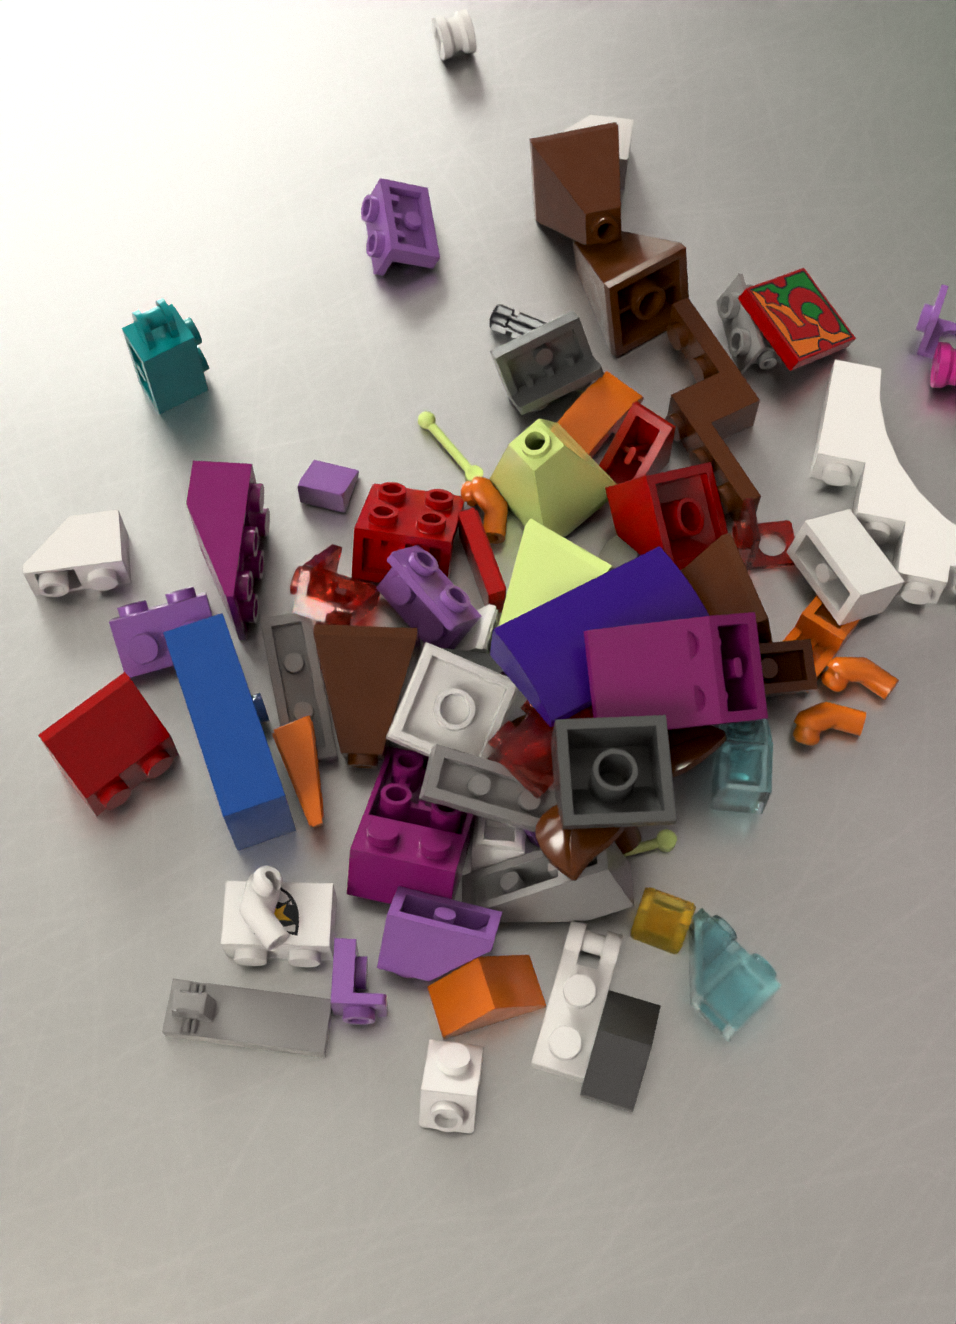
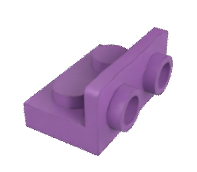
[361,178,440,276]
[376,545,482,649]

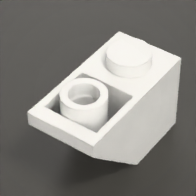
[23,509,131,597]

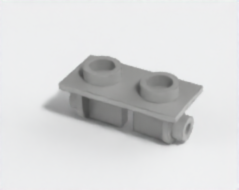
[716,274,778,374]

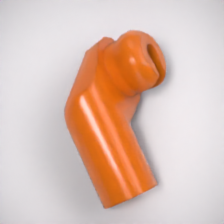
[461,476,508,544]
[821,657,899,700]
[793,702,866,746]

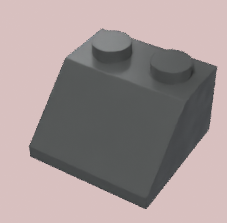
[551,715,677,829]

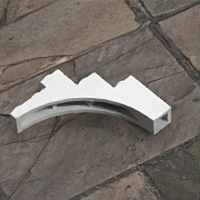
[810,360,956,605]

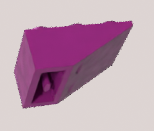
[186,460,270,640]
[584,612,768,730]
[347,747,476,904]

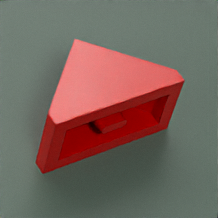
[599,401,676,484]

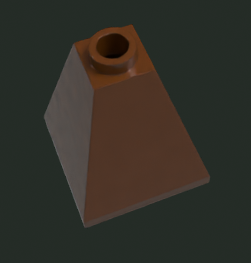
[529,122,622,246]
[573,231,689,358]
[681,532,773,643]
[313,624,422,769]

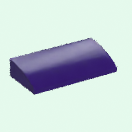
[490,546,709,727]

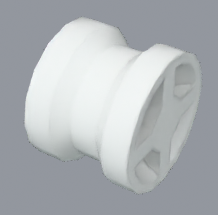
[432,9,476,60]

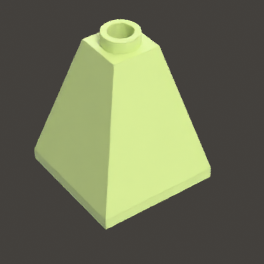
[489,418,616,538]
[499,518,614,626]

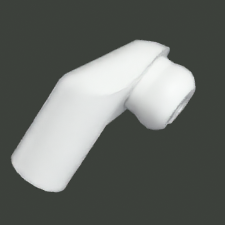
[240,866,289,951]

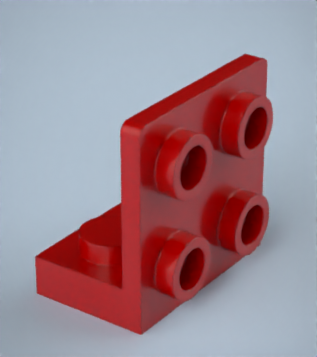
[351,482,465,582]

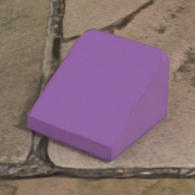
[297,460,359,513]

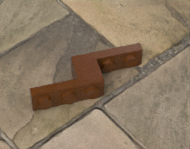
[665,297,761,527]

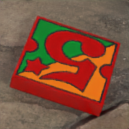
[737,268,856,371]

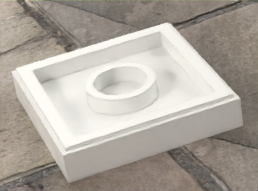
[385,642,518,760]

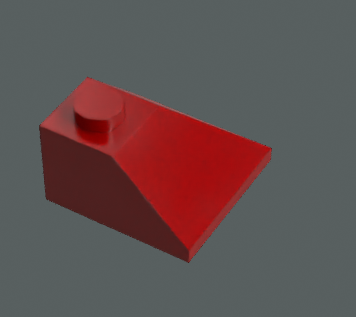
[605,462,728,570]

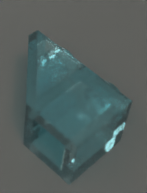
[711,719,773,814]
[688,908,781,1042]

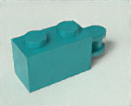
[122,298,209,415]

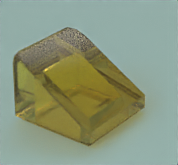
[630,887,696,954]

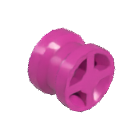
[930,342,956,389]

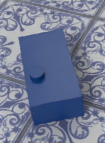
[163,613,296,851]

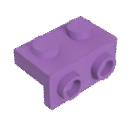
[109,586,213,678]

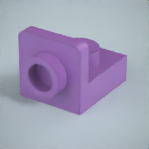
[331,938,388,1025]

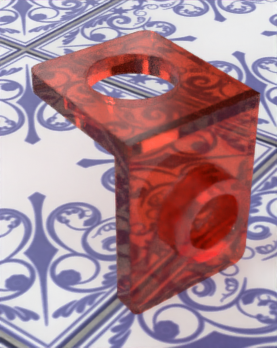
[732,498,795,570]

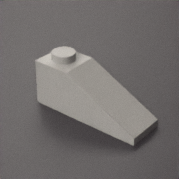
[462,842,634,922]

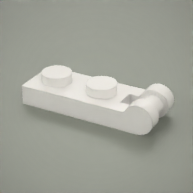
[531,920,623,1083]

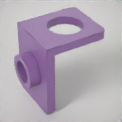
[916,284,956,359]

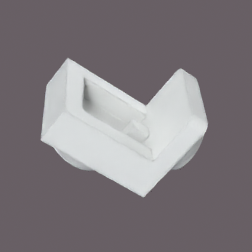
[419,1039,484,1133]

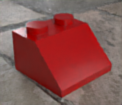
[38,672,179,816]

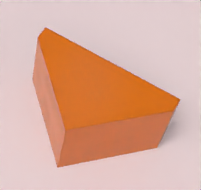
[427,955,546,1040]

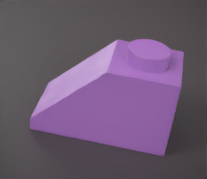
[377,886,502,981]

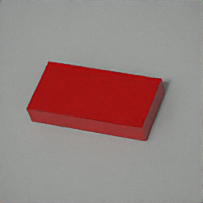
[458,508,506,614]

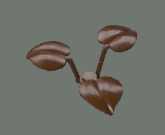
[491,711,728,881]

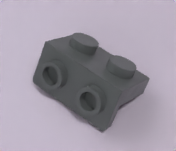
[490,311,604,415]

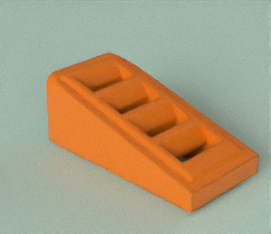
[272,715,325,829]

